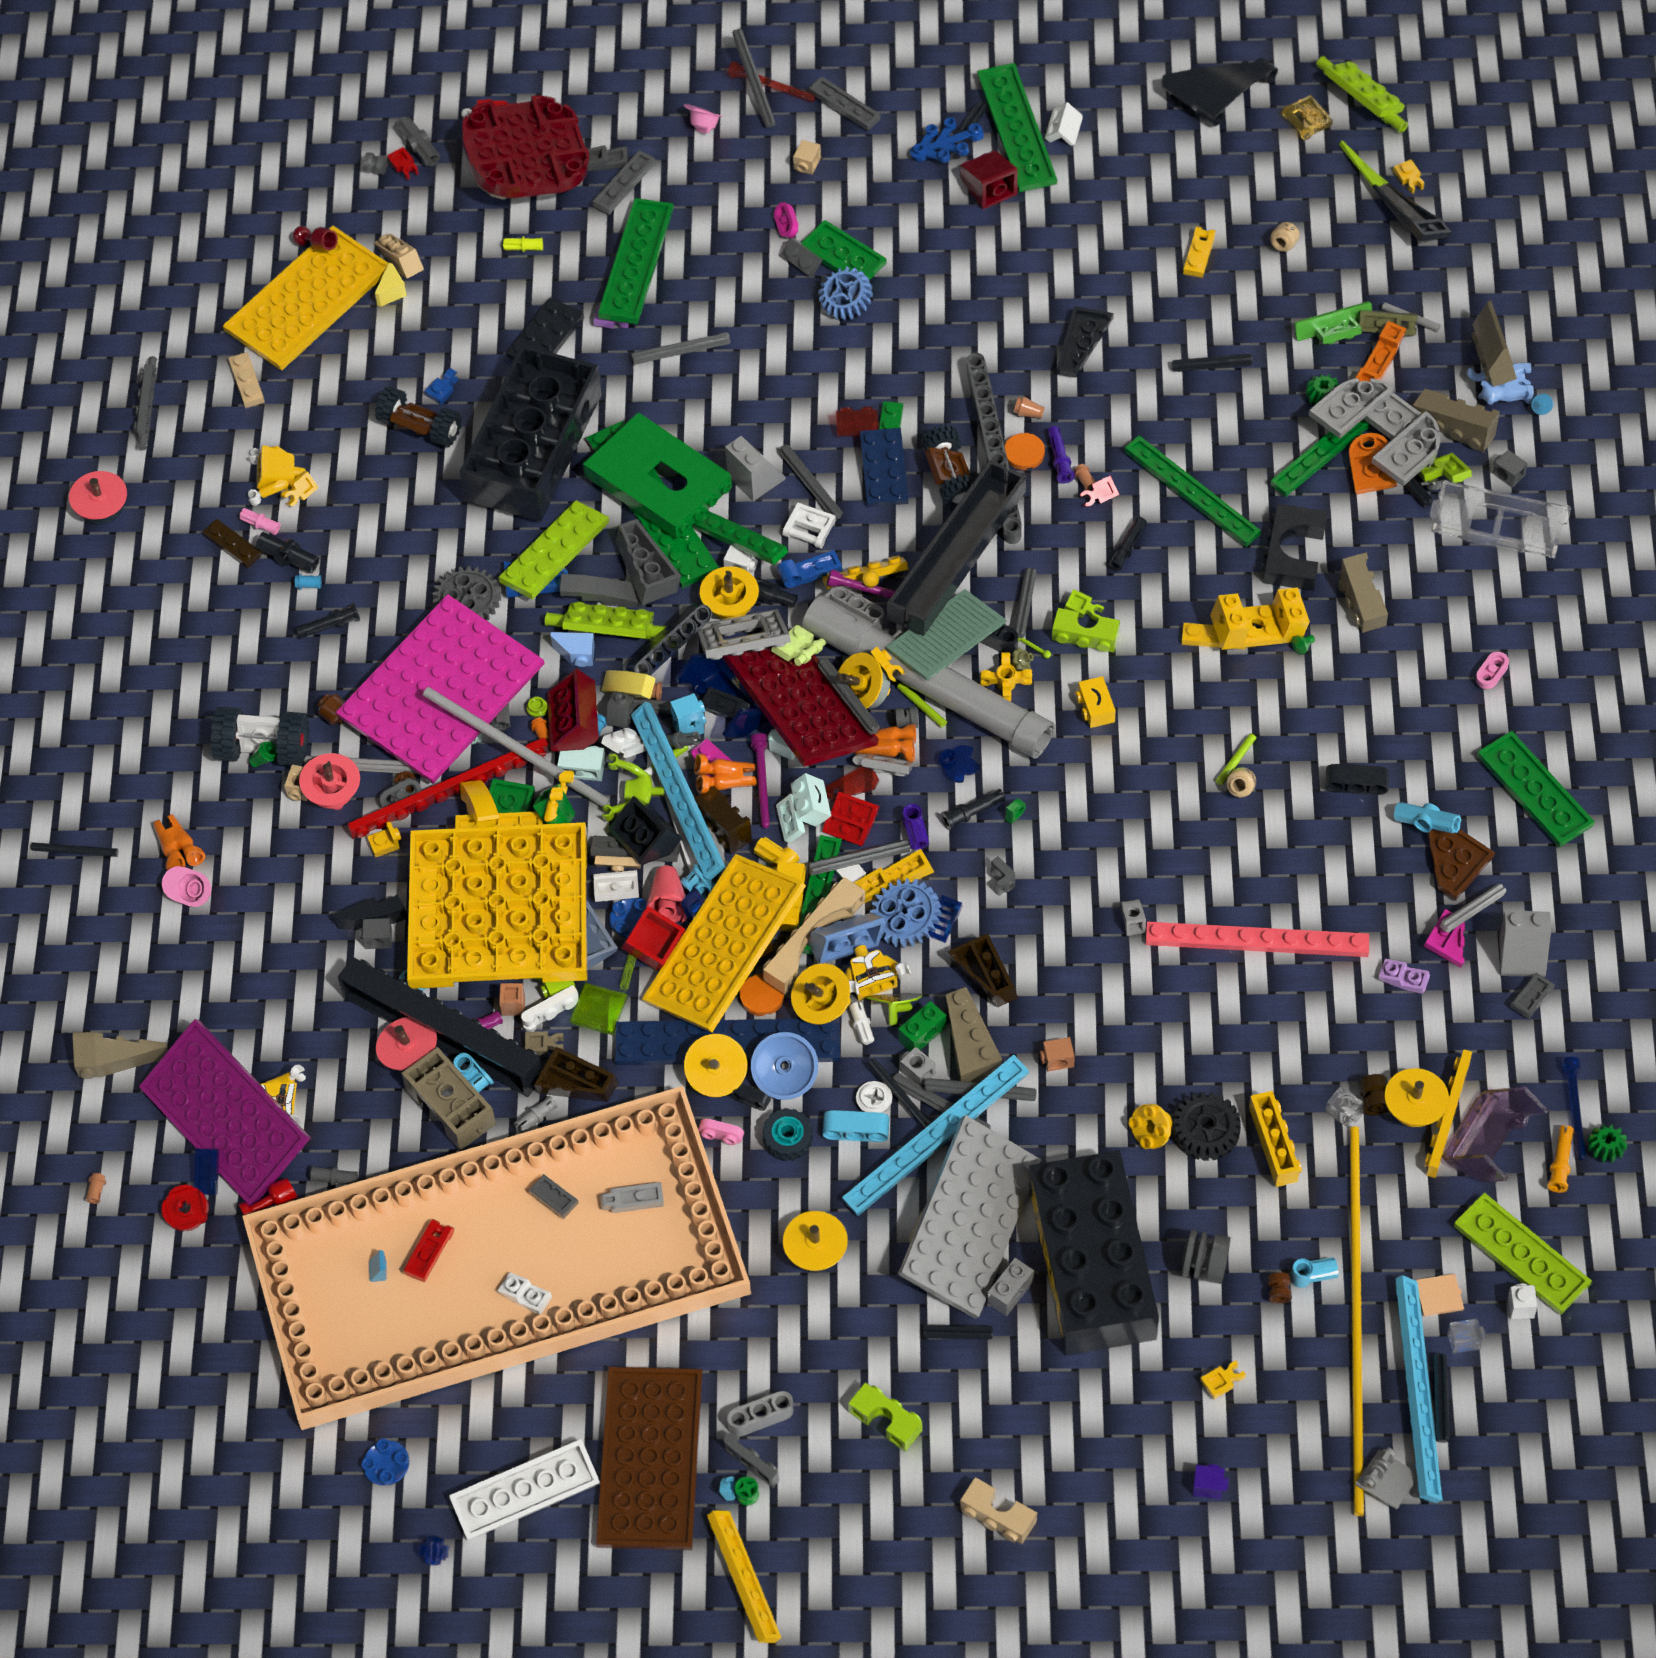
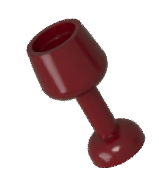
[293,226,338,251]

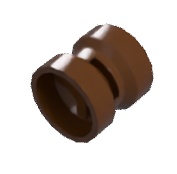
[1267,1273,1292,1304]

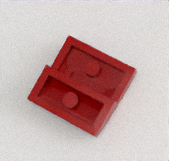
[822,791,880,846]

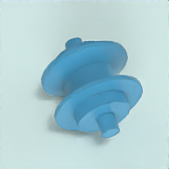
[1532,394,1553,415]

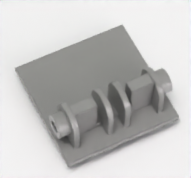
[1355,1448,1418,1509]

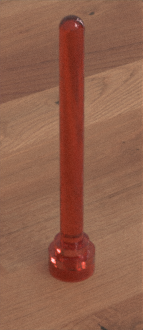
[727,61,815,102]

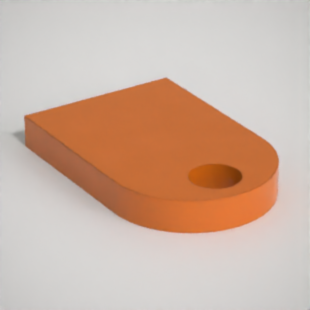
[1349,433,1397,495]

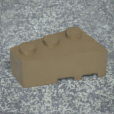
[1338,553,1388,633]

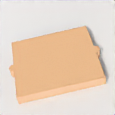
[1415,1274,1464,1317]

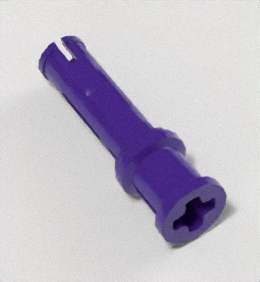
[1047,426,1075,484]

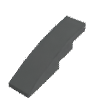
[585,145,629,171]
[560,574,646,607]

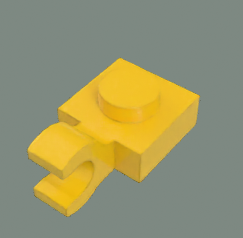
[871,647,905,682]

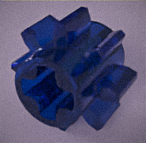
[418,1536,449,1565]

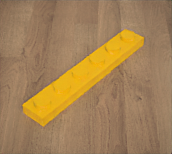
[1424,1049,1472,1178]
[707,1511,781,1643]

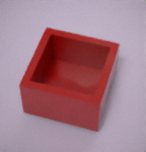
[621,906,685,971]

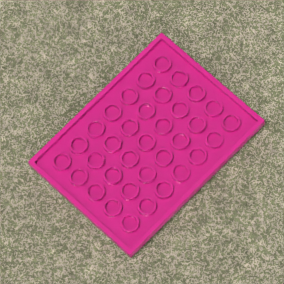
[336,594,545,784]

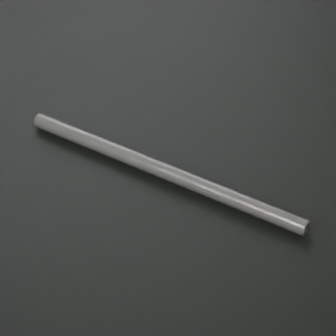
[423,686,610,807]

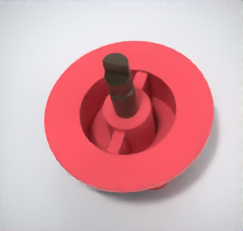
[299,753,360,810]

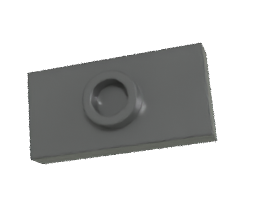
[1510,973,1555,1019]
[529,1174,579,1220]

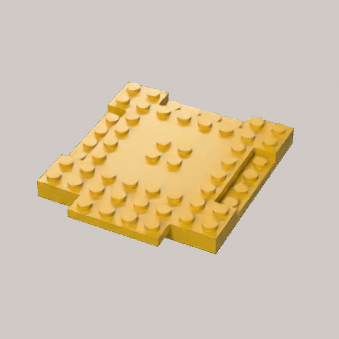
[407,811,587,989]

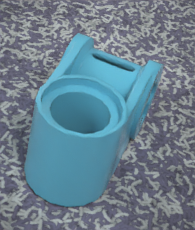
[680,864,715,903]
[453,1053,494,1093]

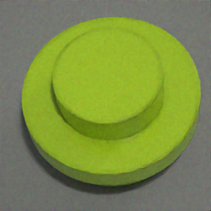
[526,697,548,717]

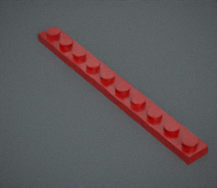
[348,737,549,839]

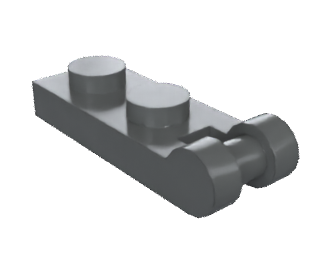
[724,1433,779,1488]

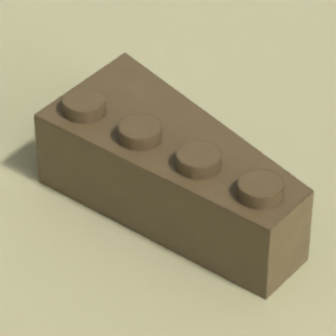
[946,987,1002,1083]

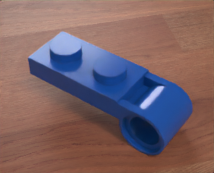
[777,550,842,588]

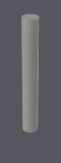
[1382,303,1441,332]

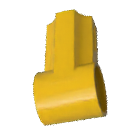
[754,837,800,869]

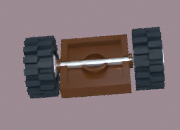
[374,386,462,448]
[922,424,975,510]

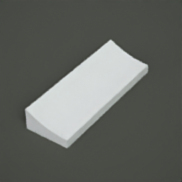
[449,1439,600,1541]

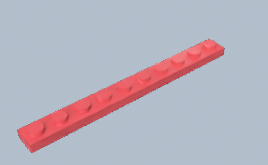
[1146,922,1369,957]

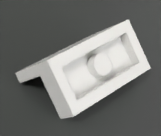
[1045,102,1083,146]

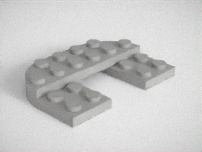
[1309,378,1441,486]

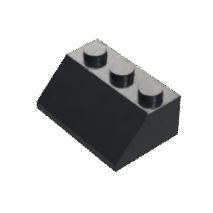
[608,796,683,865]

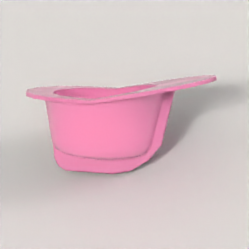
[683,104,723,133]
[162,866,211,907]

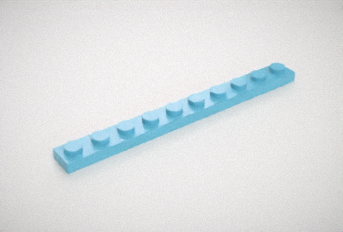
[631,702,725,880]
[842,1055,1029,1217]
[1395,1275,1442,1503]

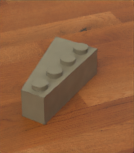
[1413,389,1500,453]

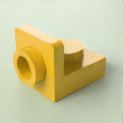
[367,822,401,858]

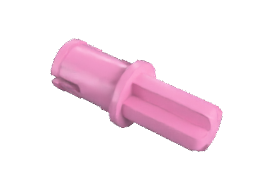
[240,508,281,535]

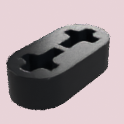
[728,1083,771,1111]

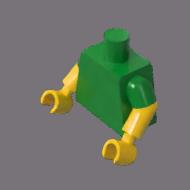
[533,770,575,824]

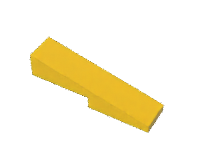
[854,849,934,904]

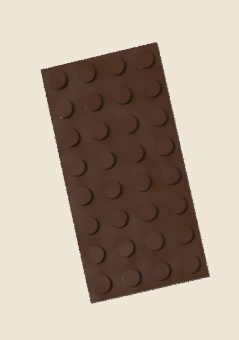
[596,1367,703,1550]

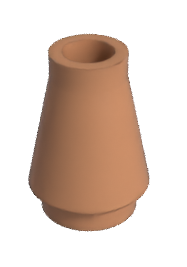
[1014,397,1045,419]

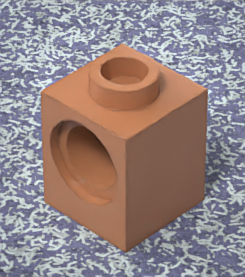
[499,983,525,1016]
[1040,1037,1075,1072]

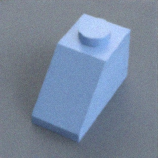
[551,632,595,667]

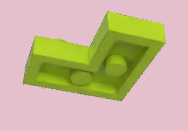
[1417,453,1472,483]

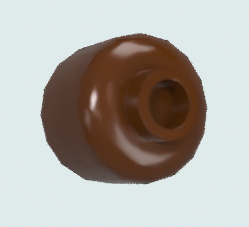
[317,694,346,725]

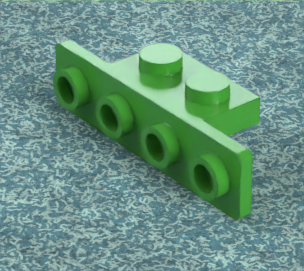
[1294,301,1372,344]

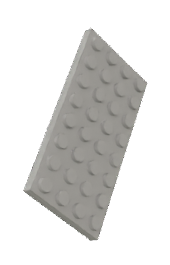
[898,1115,1041,1319]

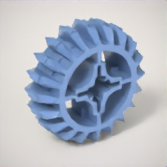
[819,266,873,321]

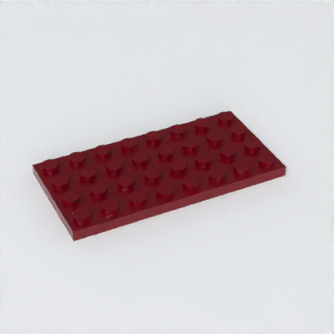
[722,628,879,767]

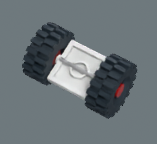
[211,706,309,766]

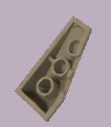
[73,1032,169,1079]

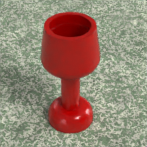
[239,1178,298,1215]

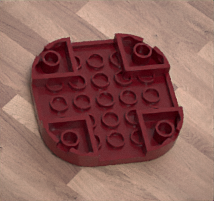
[462,95,589,198]

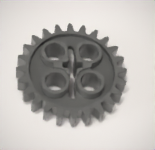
[433,566,501,620]

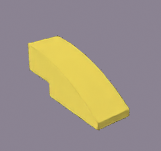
[601,670,656,699]

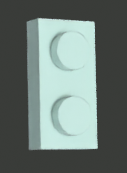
[776,794,805,843]

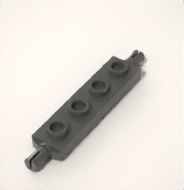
[134,356,157,450]

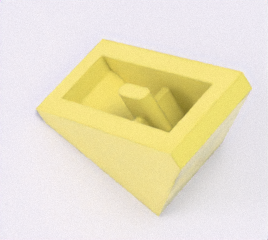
[375,263,407,306]

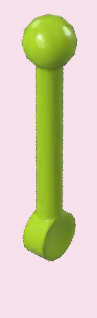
[1018,638,1051,659]

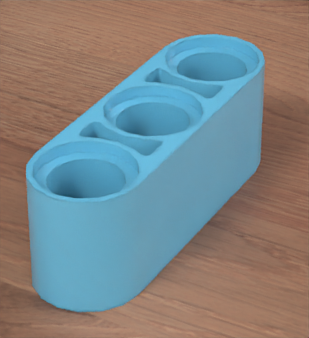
[822,1110,890,1142]

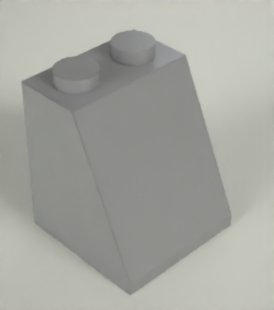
[725,436,785,501]
[1499,910,1551,977]

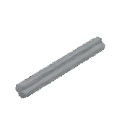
[1440,884,1506,933]

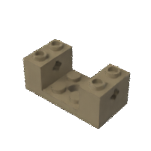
[402,1047,496,1151]

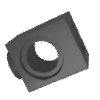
[1493,450,1528,488]
[607,691,634,728]
[359,918,392,949]

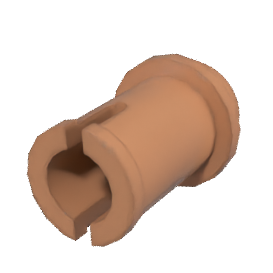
[1074,464,1096,491]
[85,1173,107,1204]

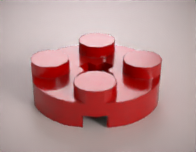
[162,1185,209,1232]

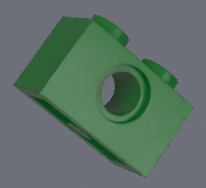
[898,1001,946,1051]

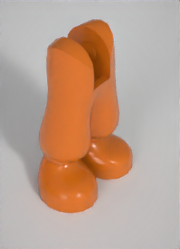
[855,724,916,762]
[694,754,757,794]
[153,814,205,871]

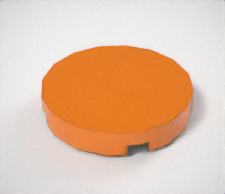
[1005,433,1045,470]
[740,974,784,1016]

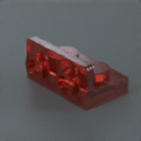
[836,407,878,437]

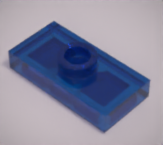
[194,1149,220,1195]

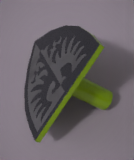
[867,993,922,1025]

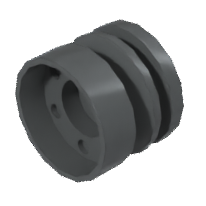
[1182,1229,1231,1284]

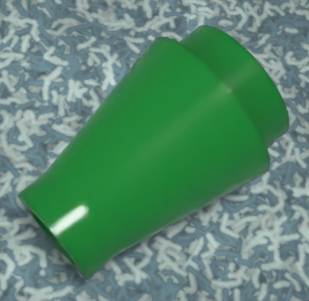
[249,741,278,768]

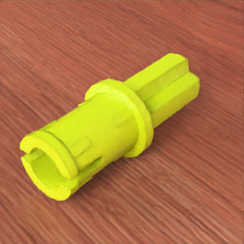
[503,236,543,252]

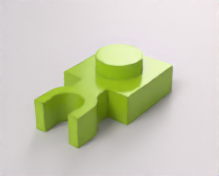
[1064,589,1104,622]

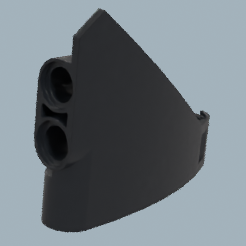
[1162,58,1278,127]

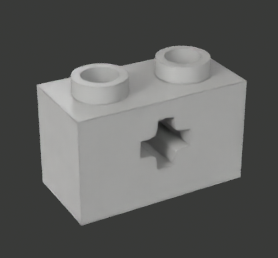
[988,1258,1034,1316]

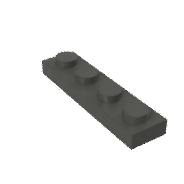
[809,76,881,131]
[593,150,655,215]
[591,835,680,862]

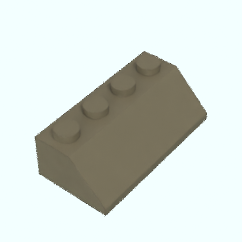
[1471,301,1517,387]

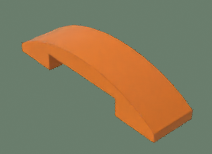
[1355,321,1407,381]

